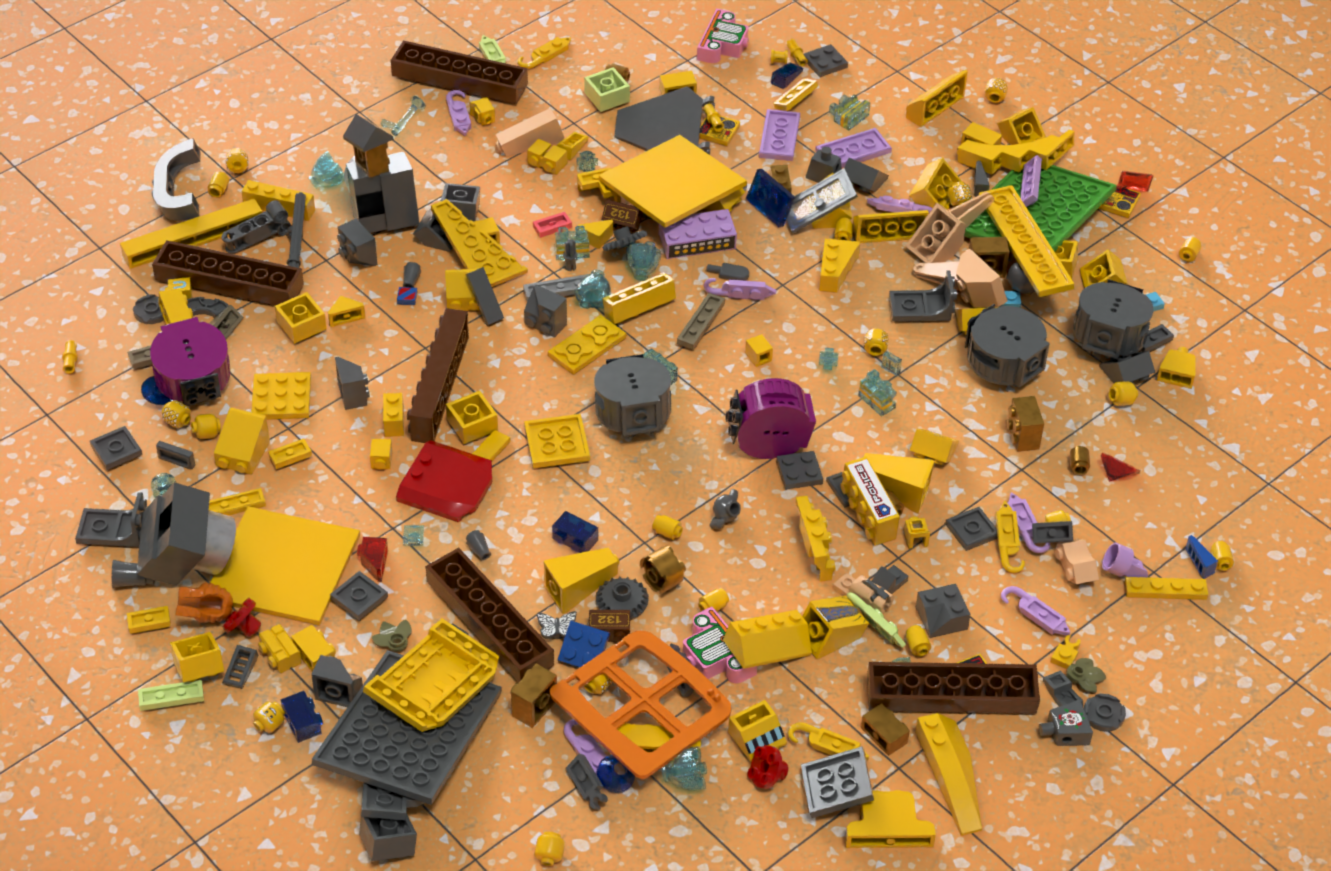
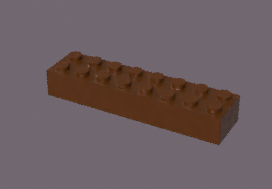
[390,40,528,104]
[152,240,304,306]
[407,308,469,443]
[425,547,554,683]
[867,662,1040,714]

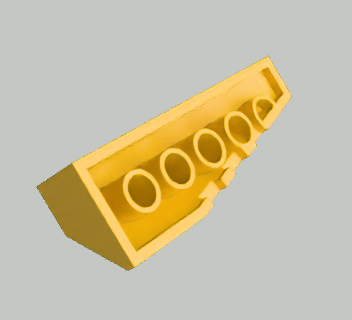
[915,713,982,836]

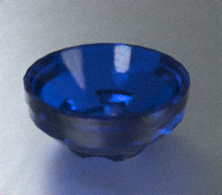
[596,755,635,793]

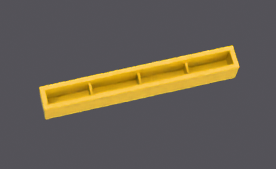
[120,199,263,269]

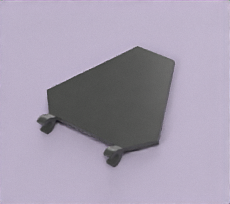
[614,86,715,155]

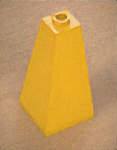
[864,453,935,514]
[543,547,620,614]

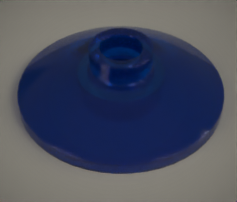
[141,376,174,405]

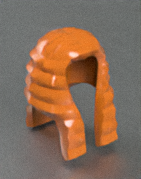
[175,582,233,624]

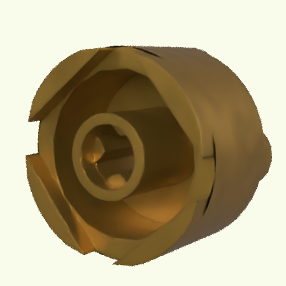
[640,545,686,594]

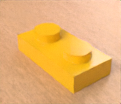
[268,438,312,469]
[127,606,171,634]

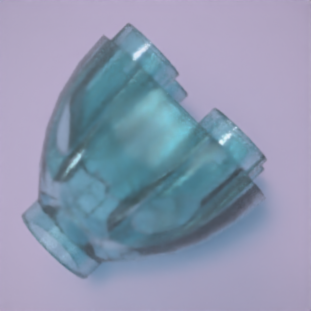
[308,151,345,189]
[626,241,662,281]
[575,270,611,309]
[662,746,707,791]

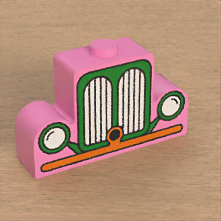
[697,8,749,63]
[683,607,757,683]

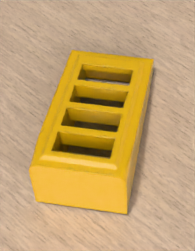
[557,132,589,160]

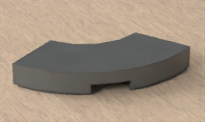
[187,297,229,318]

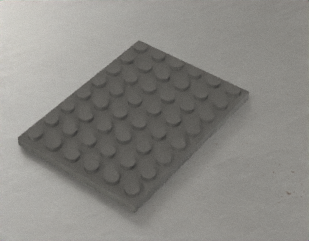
[312,650,502,805]

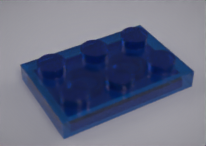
[746,169,795,227]

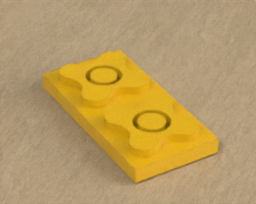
[548,315,626,375]

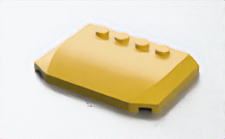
[363,618,499,732]

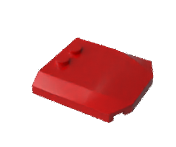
[396,440,493,522]

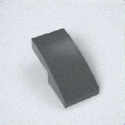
[1043,671,1083,707]

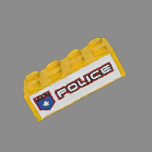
[841,456,900,546]

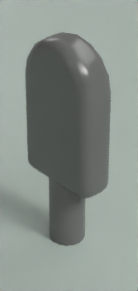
[707,263,749,281]

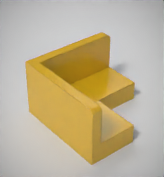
[577,167,621,203]

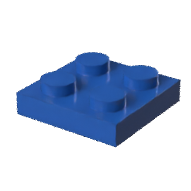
[558,620,611,667]

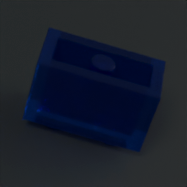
[552,511,599,553]
[280,690,323,743]

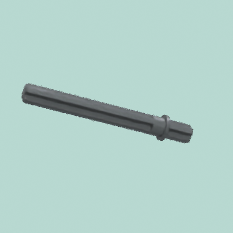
[287,192,306,268]

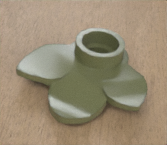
[372,620,412,652]
[1066,658,1106,693]

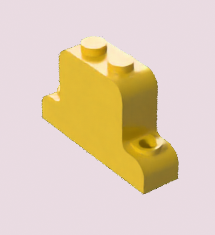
[845,790,936,848]

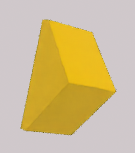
[578,220,613,249]
[328,296,365,327]

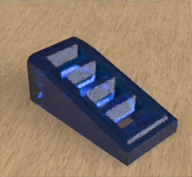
[771,62,803,89]

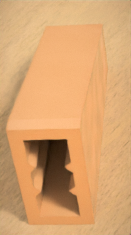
[496,108,565,157]

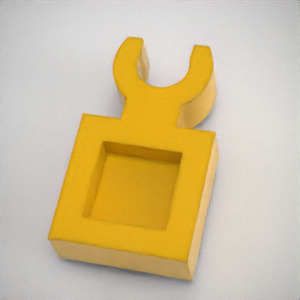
[1051,635,1081,669]

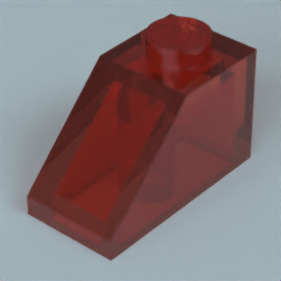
[357,536,388,582]

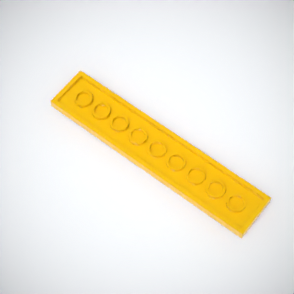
[979,185,1074,297]

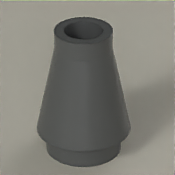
[403,262,421,288]
[466,530,491,560]

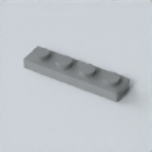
[523,273,598,302]

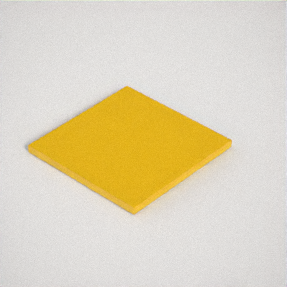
[599,135,747,228]
[210,506,361,625]

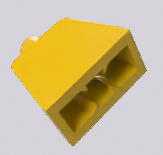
[1157,347,1196,389]

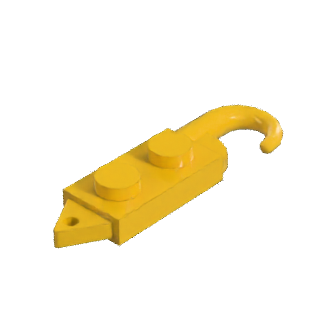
[517,37,571,69]
[995,501,1025,573]
[788,722,869,760]

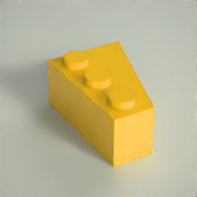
[819,238,860,293]

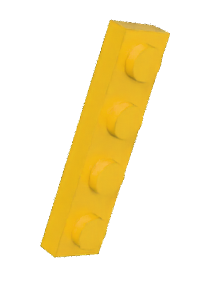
[1124,577,1208,600]

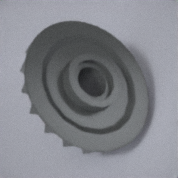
[602,226,647,251]
[596,576,649,619]

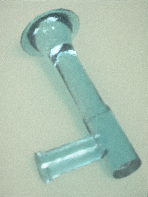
[381,96,426,136]

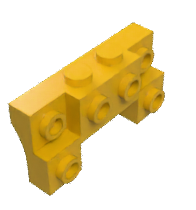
[795,495,836,582]

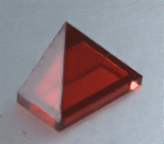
[1117,171,1153,192]
[1101,453,1141,482]

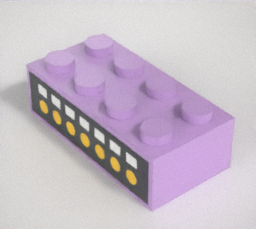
[659,209,737,259]

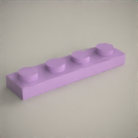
[1021,155,1042,207]

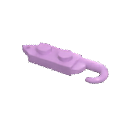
[446,90,472,136]
[867,196,933,213]
[703,278,776,300]
[1007,492,1050,553]
[1001,586,1070,635]
[564,719,614,784]

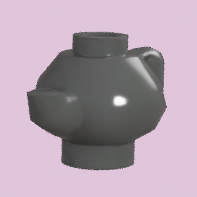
[710,489,741,529]

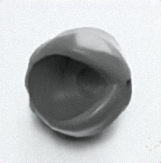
[1006,262,1036,294]

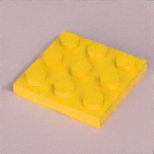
[251,372,311,420]
[524,414,590,468]

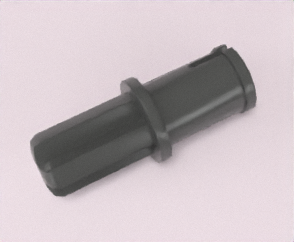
[563,239,578,271]

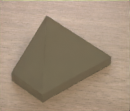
[210,305,244,339]

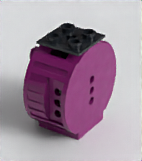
[150,317,231,406]
[725,378,816,459]

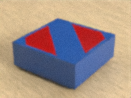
[397,287,418,305]

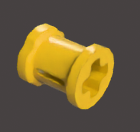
[771,49,788,65]

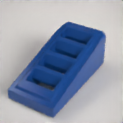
[1185,535,1218,579]

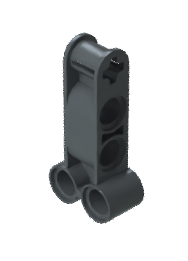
[222,200,292,254]

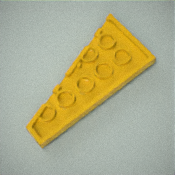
[431,199,528,287]

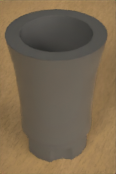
[111,560,155,588]

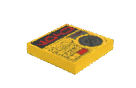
[699,116,740,146]
[1099,185,1141,218]

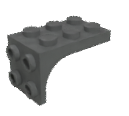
[889,270,957,321]
[75,492,147,547]

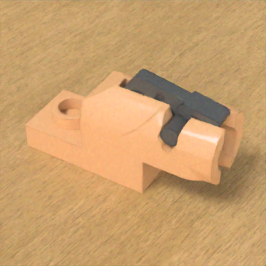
[833,573,894,613]

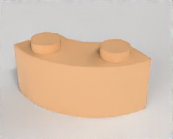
[1055,539,1099,584]

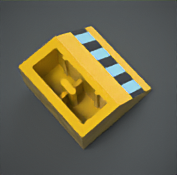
[728,700,787,762]

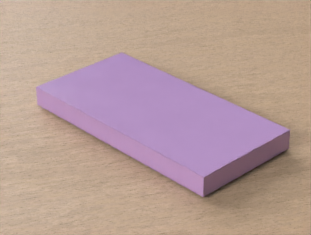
[759,109,800,161]
[815,128,892,168]

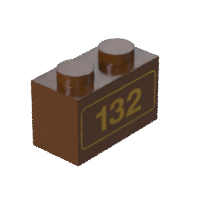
[601,199,643,232]
[589,610,630,642]

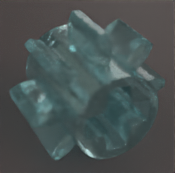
[577,151,598,172]
[819,348,839,370]

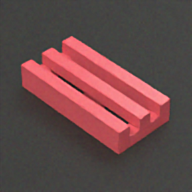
[533,212,572,238]

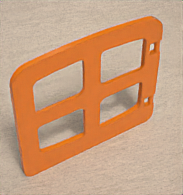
[550,630,732,779]

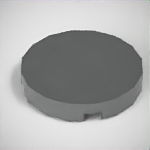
[133,294,164,324]
[1084,693,1126,732]

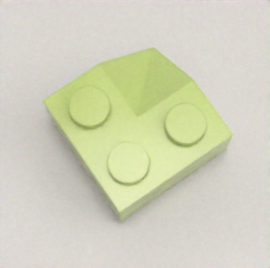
[584,67,630,112]

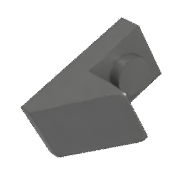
[872,565,909,594]

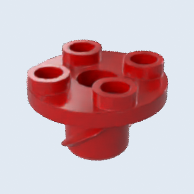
[222,597,261,637]
[747,745,788,789]

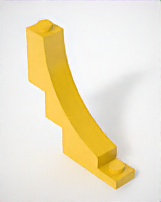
[957,129,1075,174]

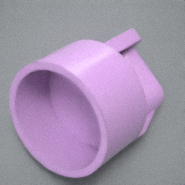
[1102,542,1148,577]

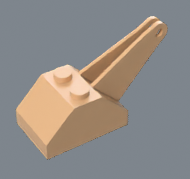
[906,192,994,263]
[913,249,1007,307]

